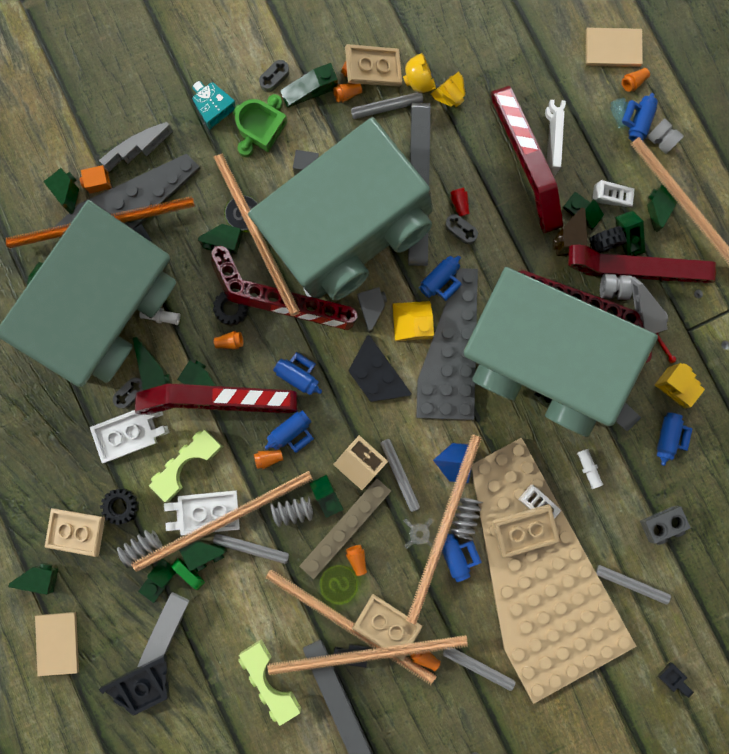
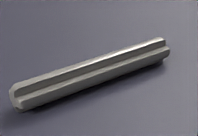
[351,92,423,119]
[381,439,420,512]
[213,534,289,564]
[596,565,671,604]
[442,647,516,691]

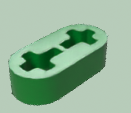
[171,558,205,590]

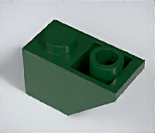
[198,224,243,255]
[179,540,227,572]

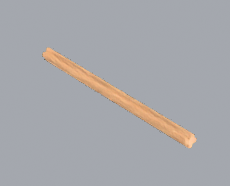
[631,137,729,265]
[214,154,301,316]
[406,434,482,625]
[131,471,313,572]
[265,570,437,685]
[267,635,468,675]

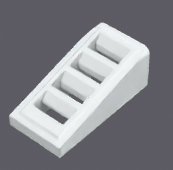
[592,180,635,208]
[518,485,561,519]

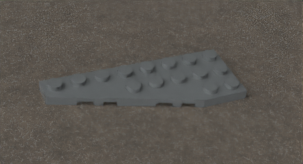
[52,154,201,238]
[416,268,478,420]

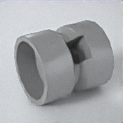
[647,119,684,154]
[600,273,632,300]

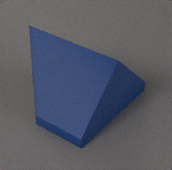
[433,443,471,483]

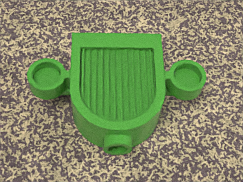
[233,94,288,157]

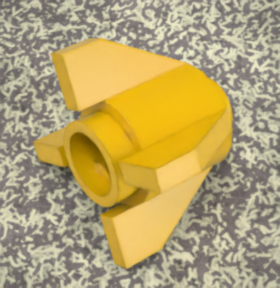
[431,71,465,107]

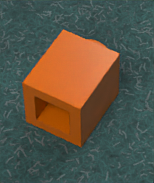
[80,165,112,194]

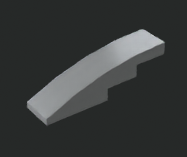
[99,122,173,172]
[137,592,190,667]

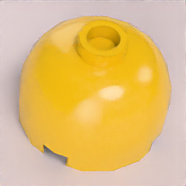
[403,53,436,93]

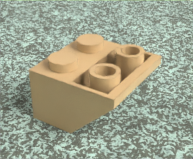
[333,435,388,490]

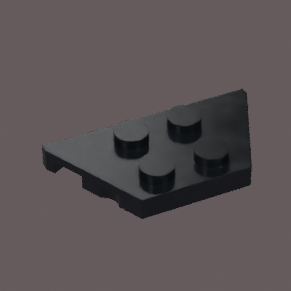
[348,335,412,402]
[99,654,170,716]

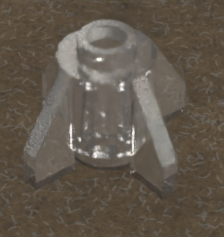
[403,518,434,549]

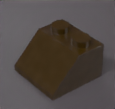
[553,208,588,256]

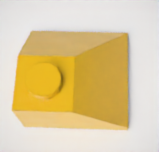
[392,301,434,341]

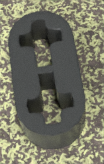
[259,60,289,92]
[445,214,478,244]
[113,378,143,409]

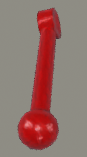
[655,332,676,363]

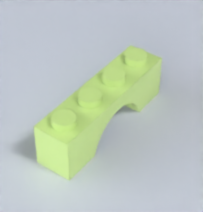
[149,430,224,502]
[239,639,302,726]

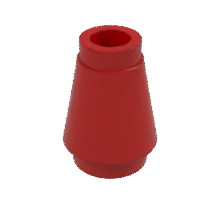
[449,188,470,217]

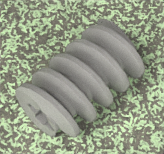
[271,496,313,527]
[450,497,483,540]
[117,530,162,568]

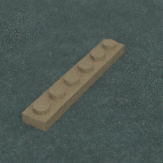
[299,479,391,579]

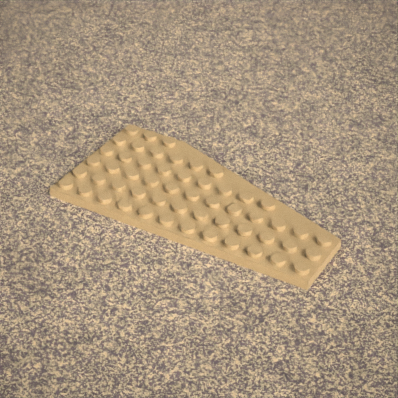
[471,438,637,704]

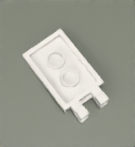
[545,100,566,177]
[90,410,170,464]
[164,490,240,535]

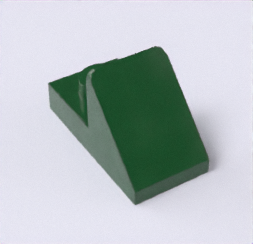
[562,192,604,230]
[309,475,344,518]
[138,559,176,603]

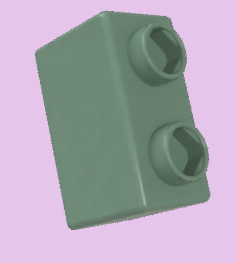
[248,117,433,301]
[0,200,176,387]
[463,267,658,437]

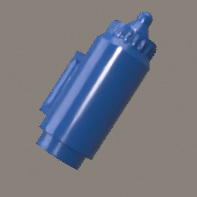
[622,93,658,142]
[418,256,462,301]
[273,352,322,395]
[265,410,314,453]
[657,412,693,466]
[442,533,482,582]

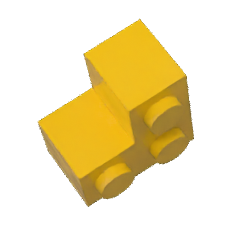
[655,363,705,409]

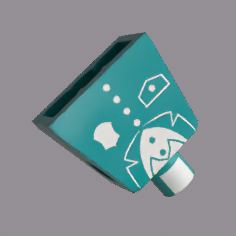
[192,81,236,129]

